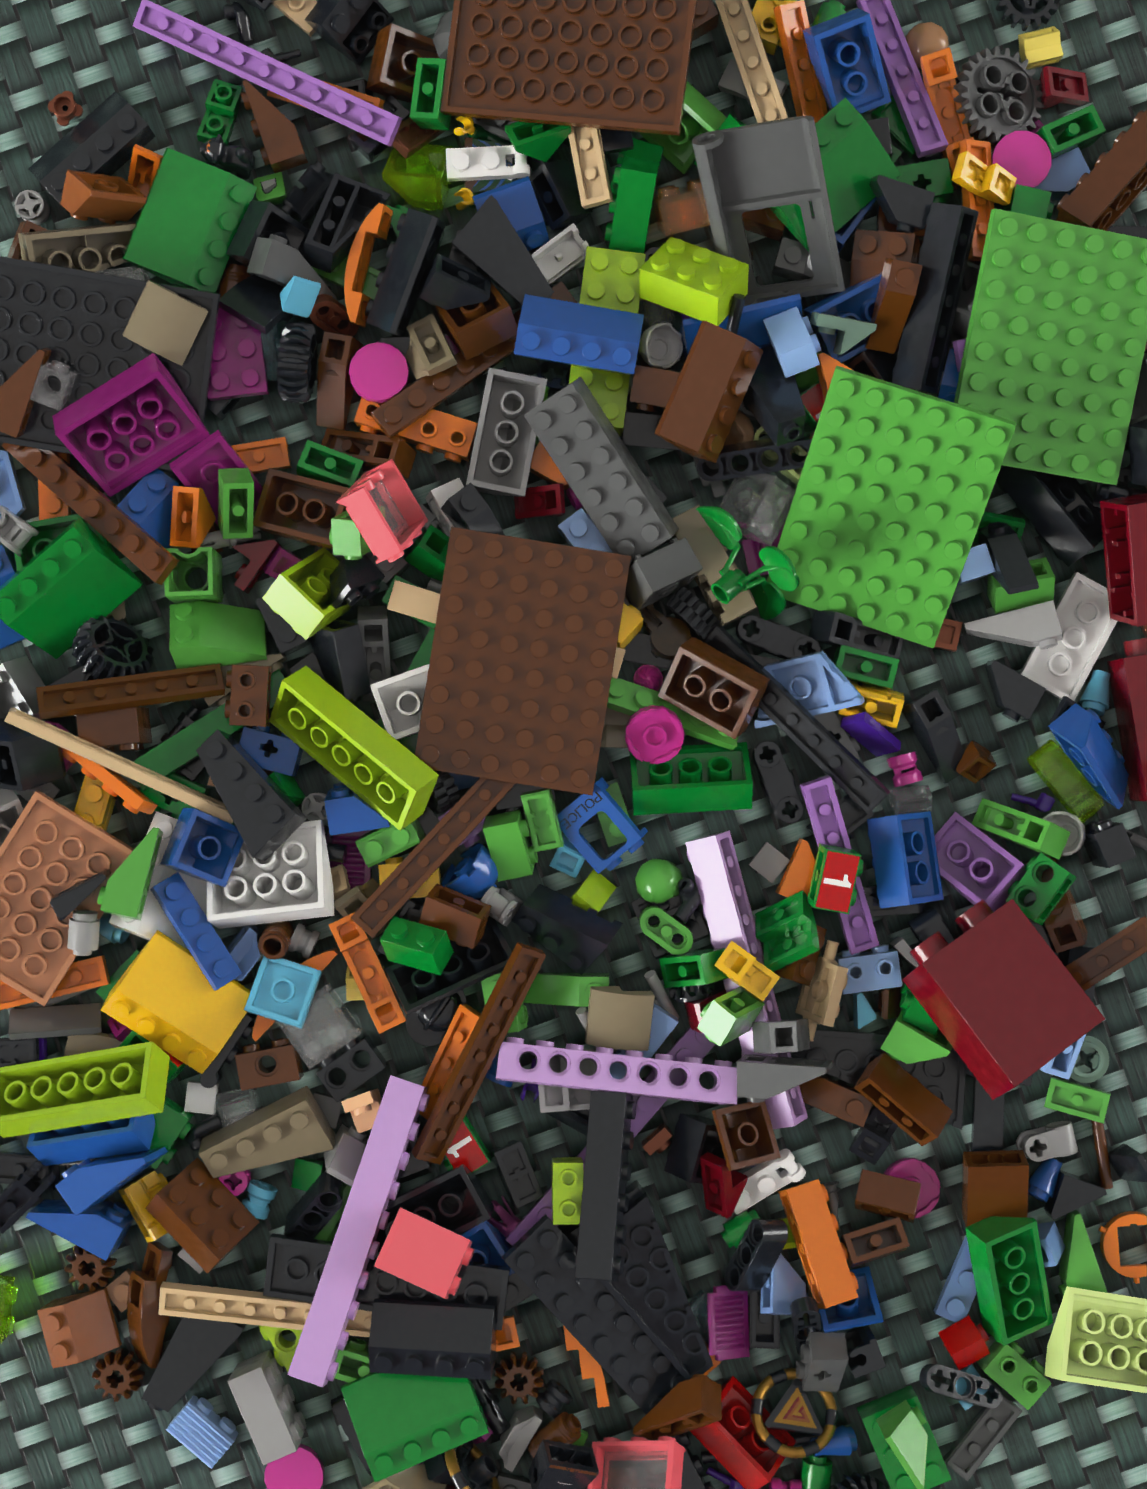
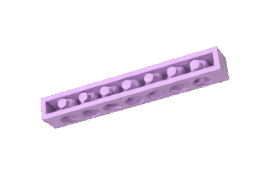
[496,1037,737,1106]

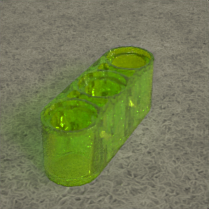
[1027,739,1105,823]

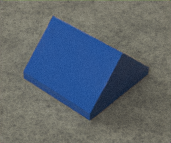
[819,1266,883,1333]

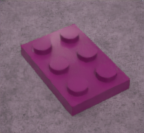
[208,308,269,401]
[169,430,263,527]

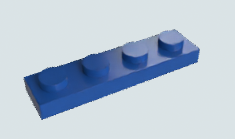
[150,872,242,991]

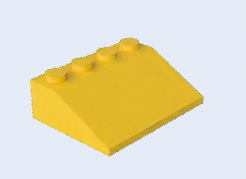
[101,930,251,1074]

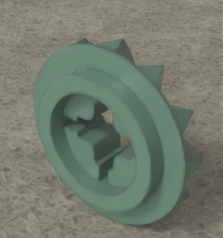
[1070,1036,1109,1083]

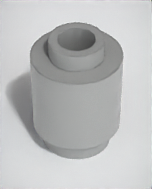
[67,910,100,956]

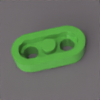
[639,906,693,955]

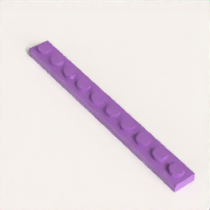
[133,0,403,147]
[506,1026,715,1246]

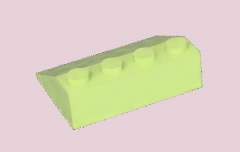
[1044,1286,1147,1393]

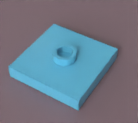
[244,956,322,1029]

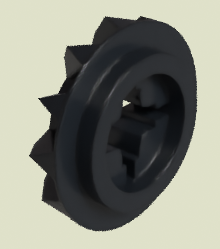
[669,983,716,1003]

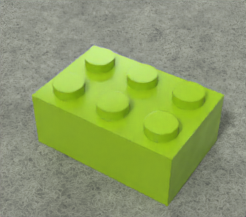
[639,237,749,326]
[262,548,352,640]

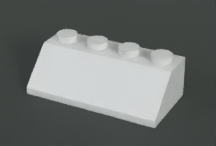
[370,664,429,740]

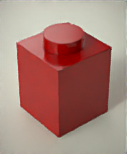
[938,1316,990,1370]

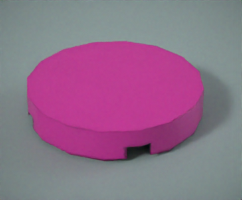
[991,131,1051,188]
[349,342,409,403]
[625,705,685,764]
[884,1158,940,1218]
[264,1444,324,1489]

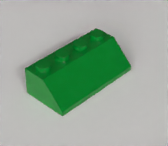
[629,742,753,815]
[965,1216,1053,1346]

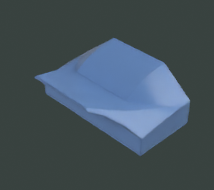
[227,925,261,981]

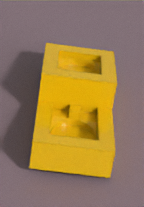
[951,151,1017,206]
[714,940,780,1002]

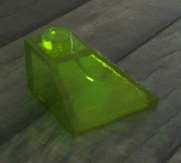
[382,144,453,210]

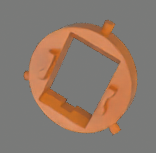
[1099,1211,1147,1284]

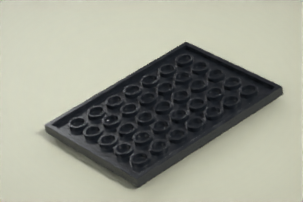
[0,256,220,471]

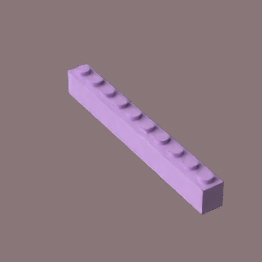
[686,830,808,1129]
[287,1075,430,1387]

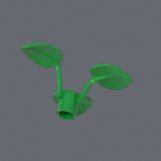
[696,506,799,620]

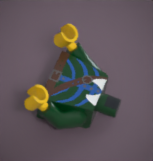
[454,116,530,210]

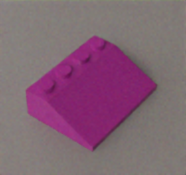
[52,353,210,497]

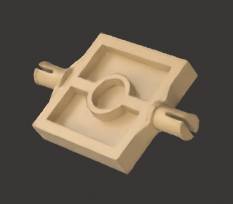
[795,940,848,1042]

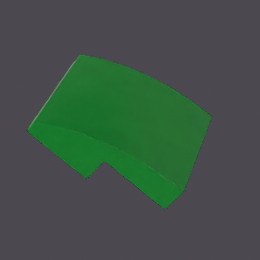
[755,890,820,972]

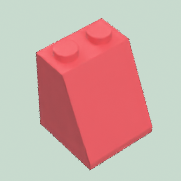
[374,1207,475,1299]

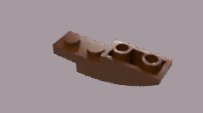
[127,1242,173,1368]

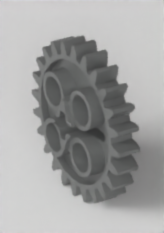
[954,46,1044,145]

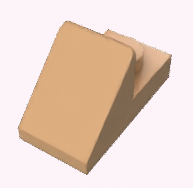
[341,1088,381,1133]

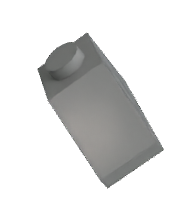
[323,1124,367,1187]

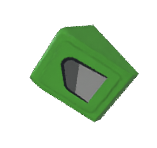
[253,172,287,205]

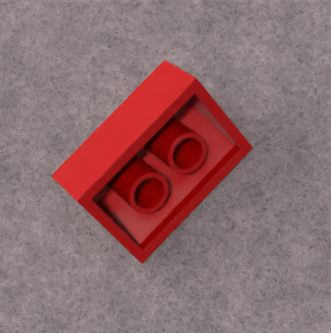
[690,1376,796,1489]

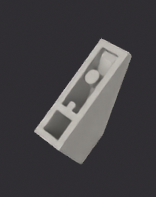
[964,600,1062,649]

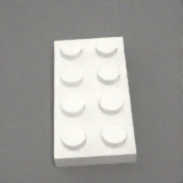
[1020,572,1117,701]

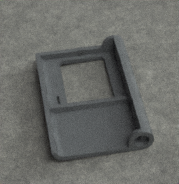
[692,116,845,306]

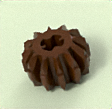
[64,1245,117,1292]
[92,1348,145,1402]
[494,1352,544,1405]

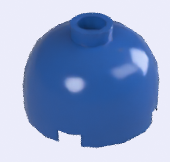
[441,843,498,900]

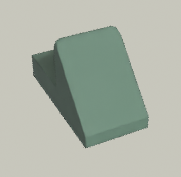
[810,311,877,355]

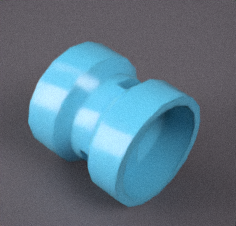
[242,1180,278,1220]

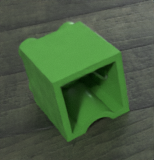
[163,547,224,604]

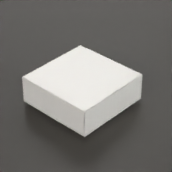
[184,1080,219,1115]

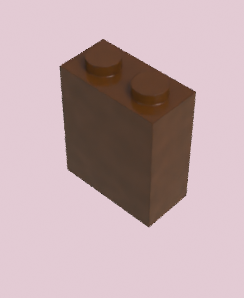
[962,1150,1029,1227]

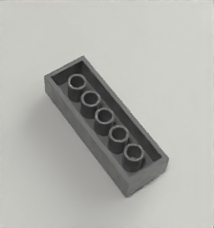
[524,377,679,563]

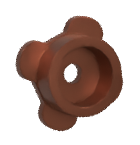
[48,91,83,126]

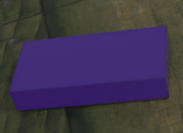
[840,711,902,757]

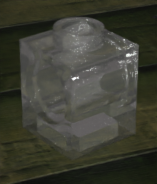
[30,360,77,411]

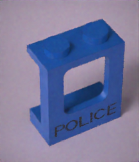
[558,777,648,874]

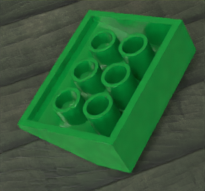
[770,98,901,252]
[122,148,257,293]
[0,517,143,659]
[341,1373,489,1483]

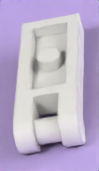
[446,145,530,182]
[734,1148,806,1215]

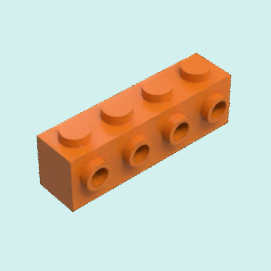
[354,397,478,464]
[778,1179,858,1309]

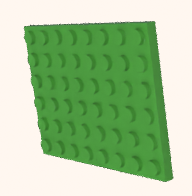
[954,209,1147,485]
[763,366,1017,648]

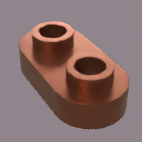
[309,294,359,337]

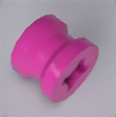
[219,1170,251,1196]

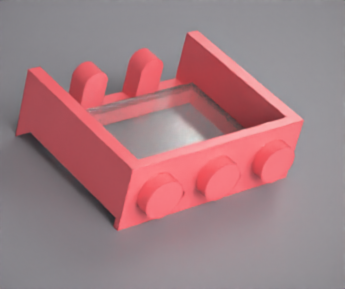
[336,459,428,564]
[587,1436,686,1489]

